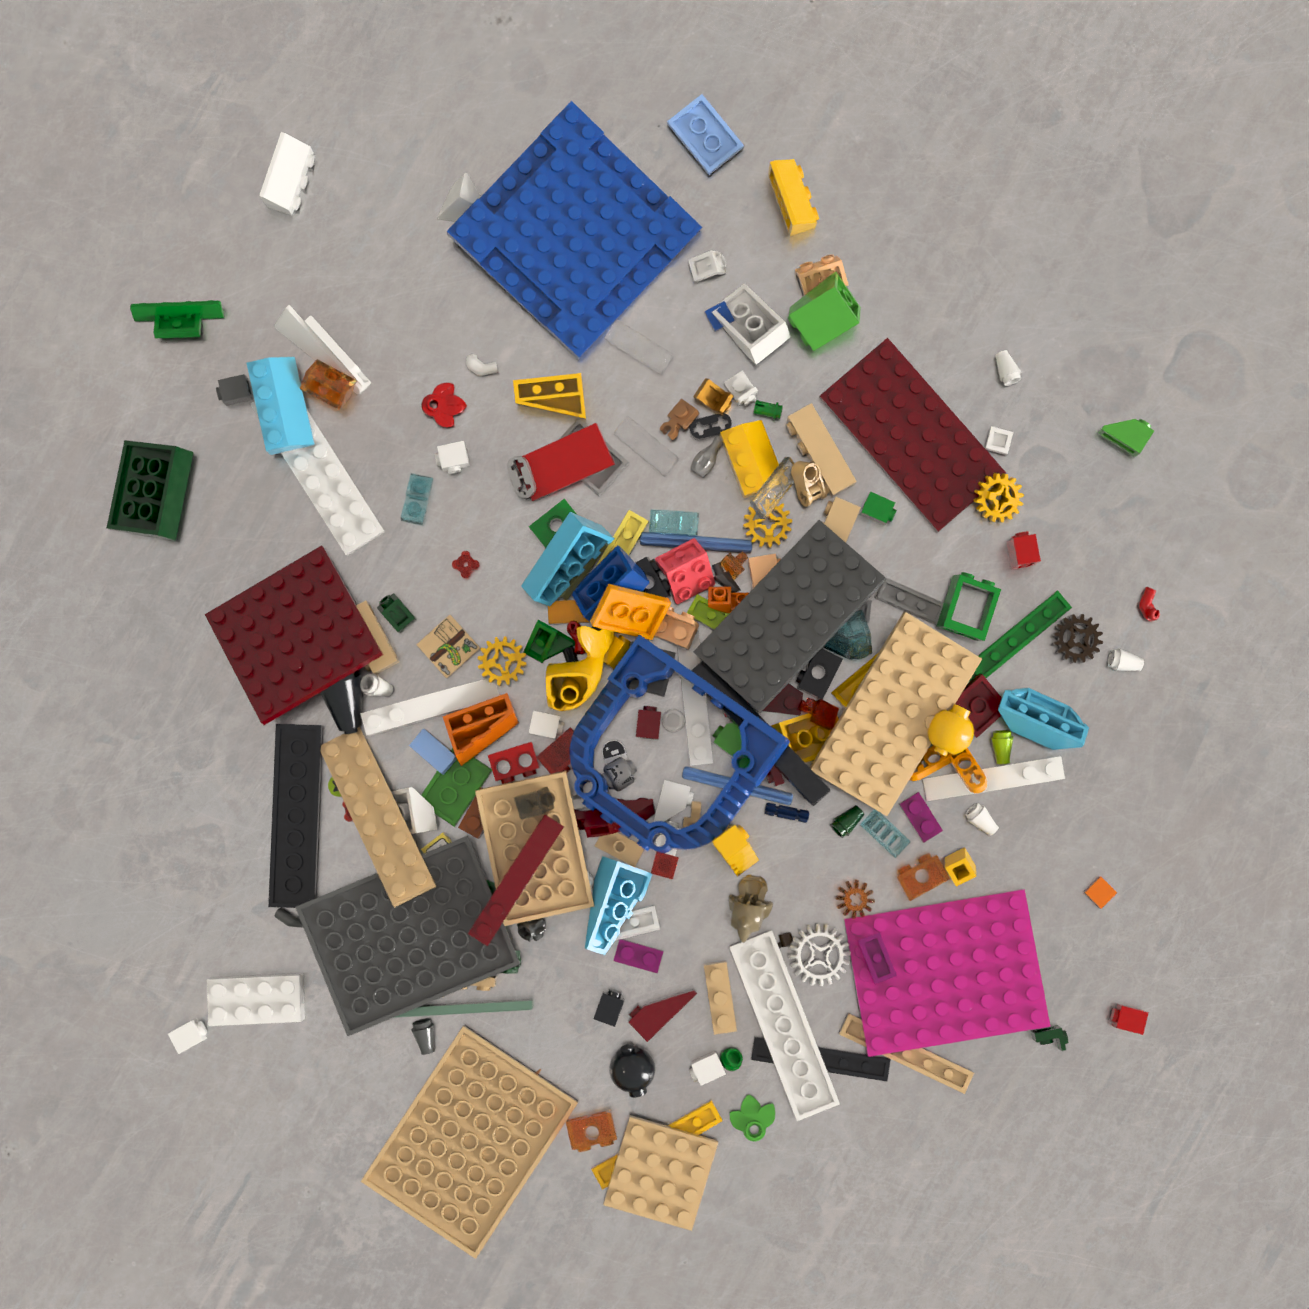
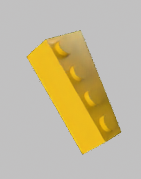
[712,824,759,877]

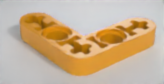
[909,746,987,793]

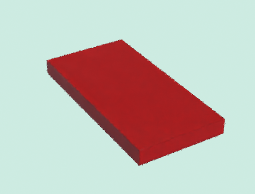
[516,423,615,501]

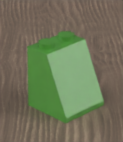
[788,272,861,351]

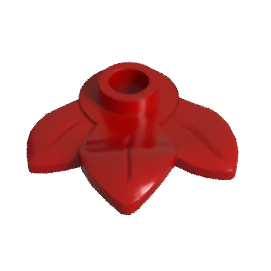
[421,383,467,427]

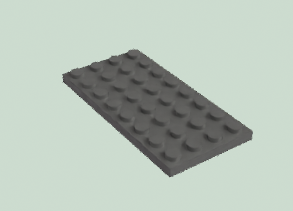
[693,520,886,713]

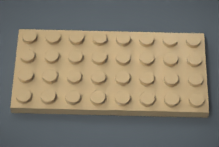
[810,612,982,816]

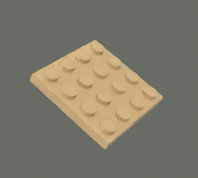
[603,1115,718,1231]

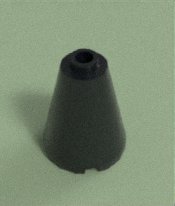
[320,670,361,734]

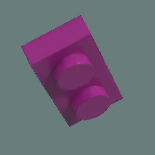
[899,792,943,843]
[858,932,897,984]
[613,939,664,973]

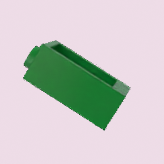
[936,572,1001,641]

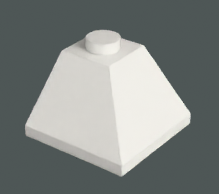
[391,787,437,834]

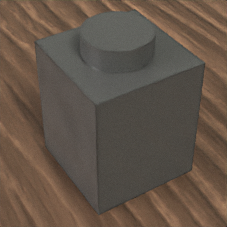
[216,374,253,406]

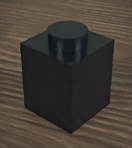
[593,989,625,1027]

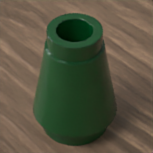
[830,805,865,838]

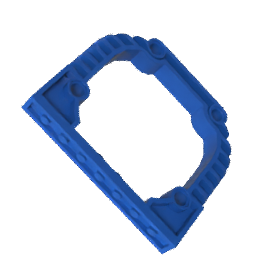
[569,635,790,853]

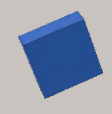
[704,301,735,332]

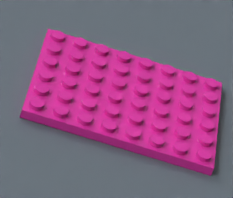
[844,889,1051,1057]

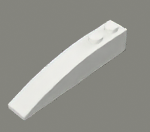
[677,630,713,766]
[360,678,500,736]
[922,756,1065,801]

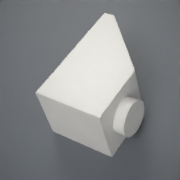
[654,780,694,822]

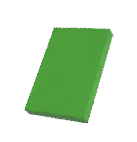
[421,748,492,827]

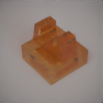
[720,551,748,580]

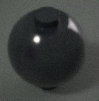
[609,1044,655,1098]

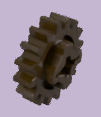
[1052,614,1103,663]

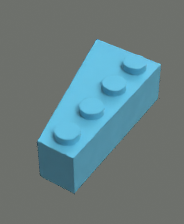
[521,512,615,606]

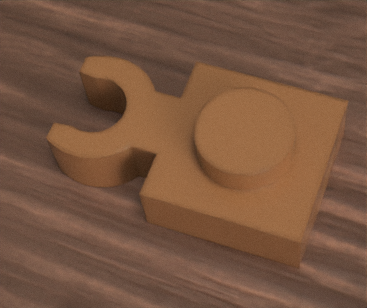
[659,398,700,440]

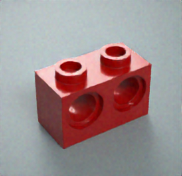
[488,742,540,784]

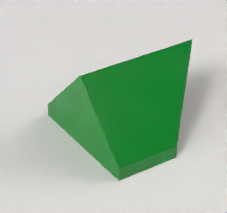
[523,620,575,663]

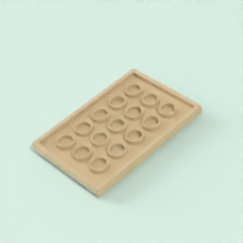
[475,771,594,926]

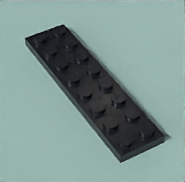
[268,724,323,908]

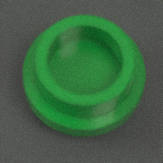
[720,1048,743,1071]

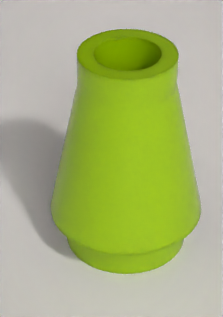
[991,730,1014,764]

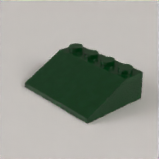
[106,440,194,541]

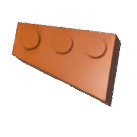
[443,693,519,766]

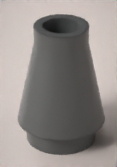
[411,1019,435,1055]

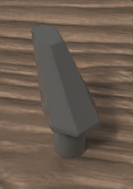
[712,562,741,593]

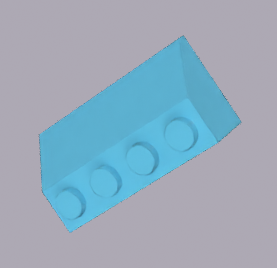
[246,357,315,455]

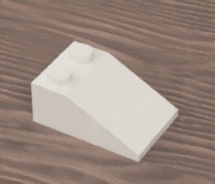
[712,283,791,364]

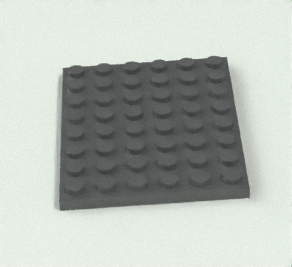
[295,836,520,1037]

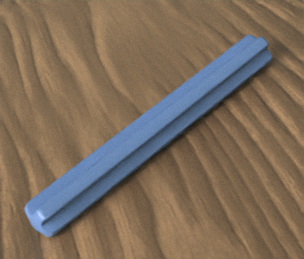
[640,532,752,553]
[682,766,793,805]

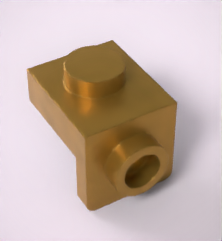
[693,378,734,414]

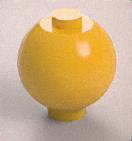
[928,704,974,756]

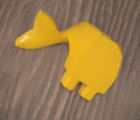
[545,626,615,711]

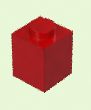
[1110,1004,1149,1035]

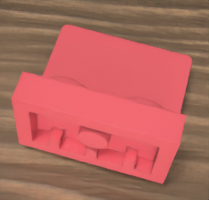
[655,538,715,605]

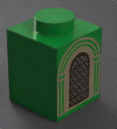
[860,492,897,526]

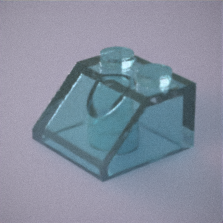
[823,610,872,660]

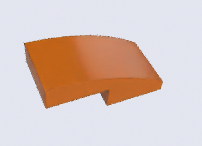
[708,587,749,613]

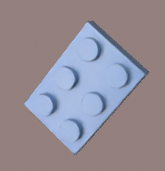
[667,94,744,175]

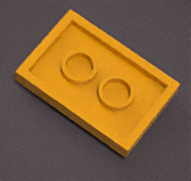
[590,584,671,640]

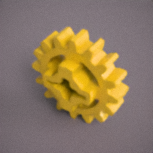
[974,473,1024,523]
[743,498,793,548]
[477,636,527,686]

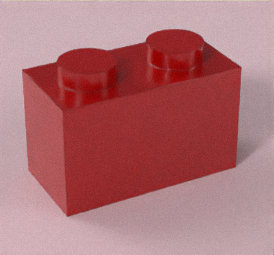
[1006,531,1041,570]

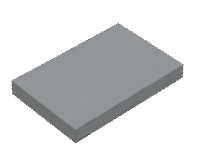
[560,418,629,496]

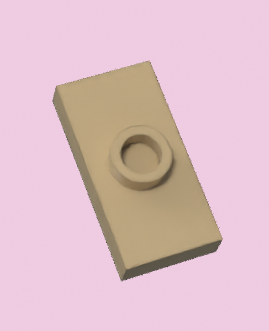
[595,833,644,867]

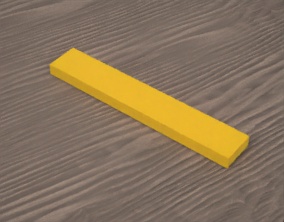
[591,1100,723,1190]

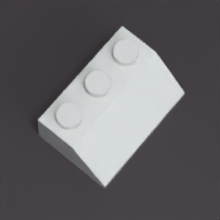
[259,132,315,215]

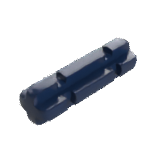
[764,803,810,823]

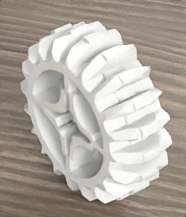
[788,924,851,986]

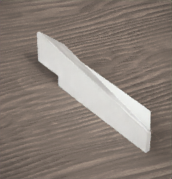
[274,305,371,394]

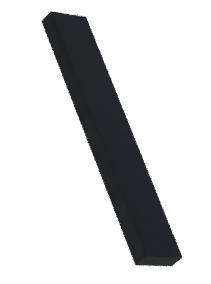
[751,1036,891,1082]

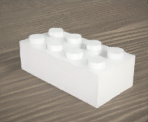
[207,973,305,1026]

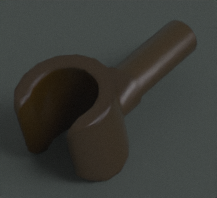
[777,932,793,948]

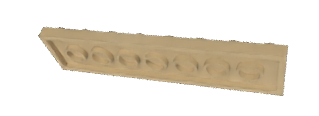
[320,727,436,907]

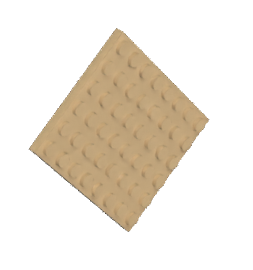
[360,1026,578,1259]

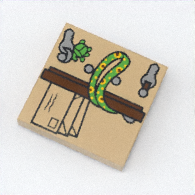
[416,615,481,678]

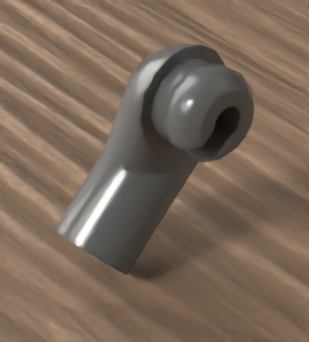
[275,908,303,928]

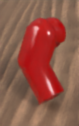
[1139,587,1160,621]
[567,621,586,654]

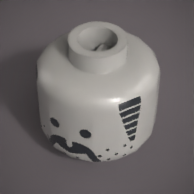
[602,757,637,791]

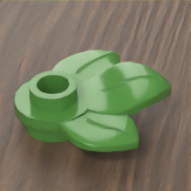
[730,1095,775,1142]

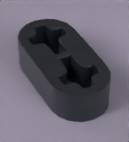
[690,413,732,440]

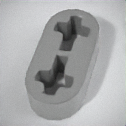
[507,456,536,498]

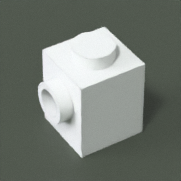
[434,441,470,474]

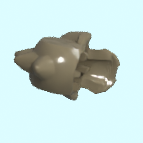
[728,875,773,943]

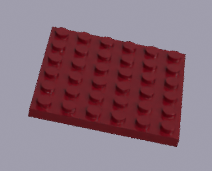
[205,545,384,725]

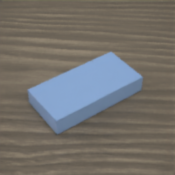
[409,728,457,775]

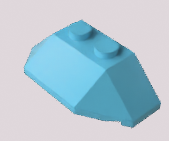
[998,688,1089,750]

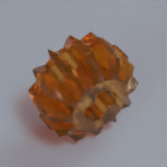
[835,880,875,919]

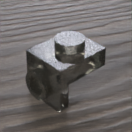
[514,787,554,820]

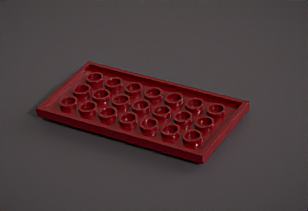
[819,337,1006,533]

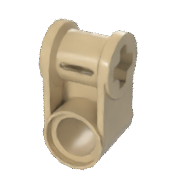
[791,461,827,507]

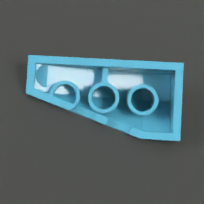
[585,856,652,955]

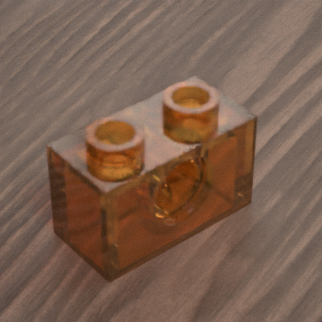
[300,359,357,410]
[895,853,950,901]
[566,1109,618,1152]

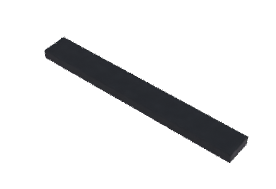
[691,661,830,806]

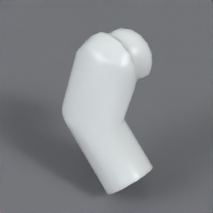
[466,354,498,376]

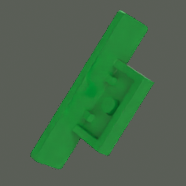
[130,300,224,339]

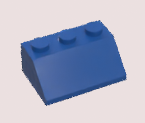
[572,545,650,629]

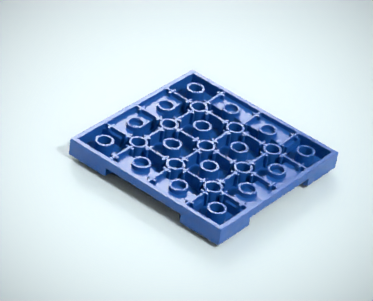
[447,101,702,359]

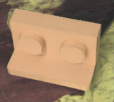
[795,254,848,296]
[655,607,699,650]

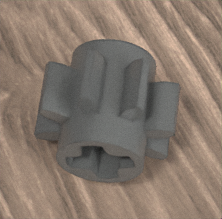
[517,918,546,942]

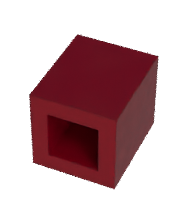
[636,706,661,740]

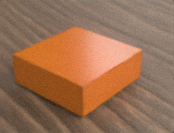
[1084,876,1117,909]

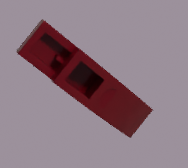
[574,798,655,838]

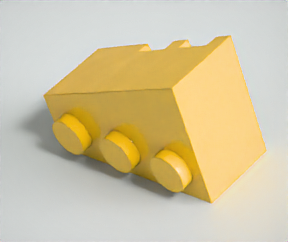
[513,373,586,419]

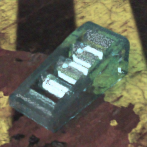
[860,809,911,858]

